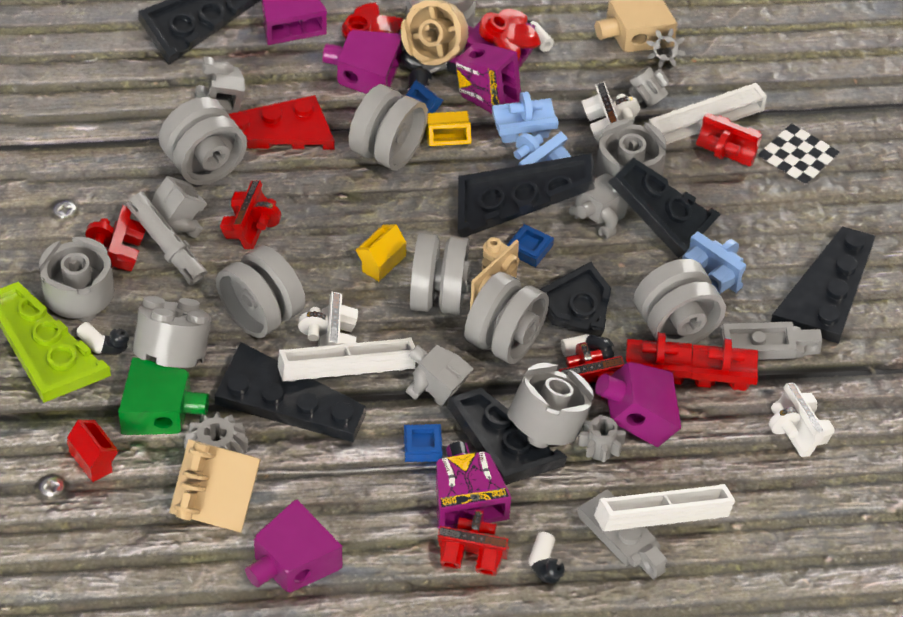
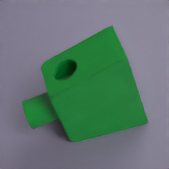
[118,357,209,435]

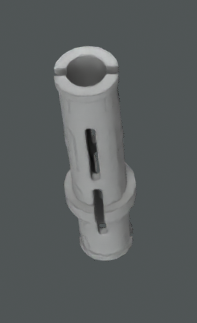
[126,192,208,286]

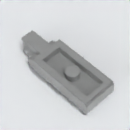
[720,322,822,360]
[578,489,667,580]

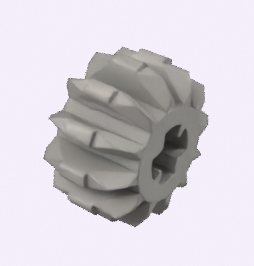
[184,411,248,454]

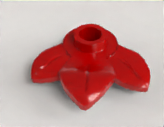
[342,2,403,39]
[479,9,541,60]

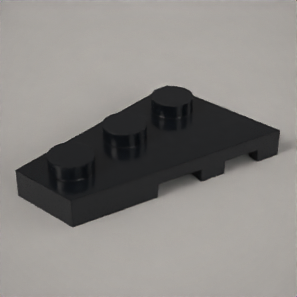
[608,157,721,258]
[447,388,567,485]

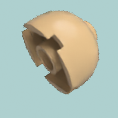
[401,0,468,65]

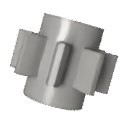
[647,29,686,68]
[628,66,669,107]
[578,415,626,462]

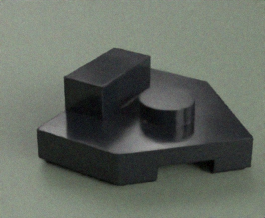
[539,261,611,337]

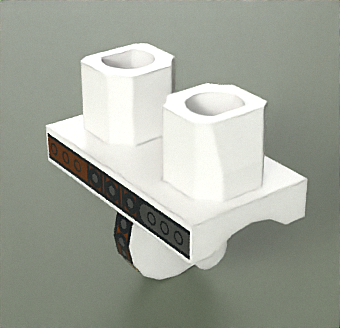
[582,82,640,144]
[298,291,358,347]
[769,383,835,457]

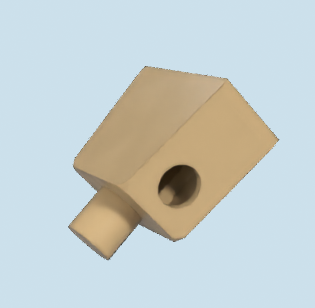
[595,0,677,52]

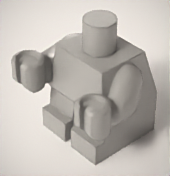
[194,57,245,114]
[569,173,628,239]
[151,176,207,238]
[406,345,474,407]

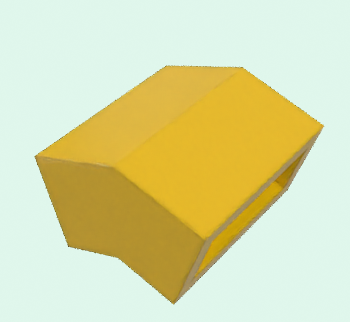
[426,111,471,146]
[355,224,406,282]

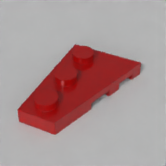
[229,95,335,150]

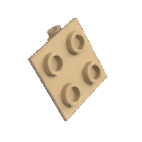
[470,237,519,309]
[169,439,261,533]

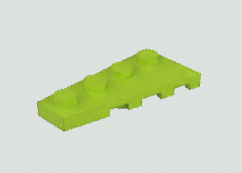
[0,282,111,403]

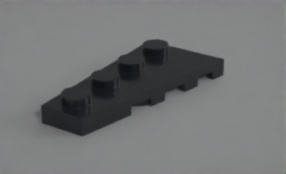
[138,0,261,65]
[458,153,595,238]
[771,226,876,344]
[215,342,366,443]

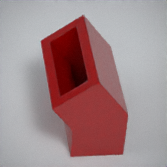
[67,420,119,483]

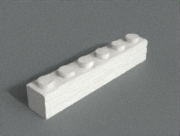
[649,83,767,144]
[278,338,416,381]
[594,484,735,532]

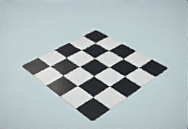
[758,124,840,184]

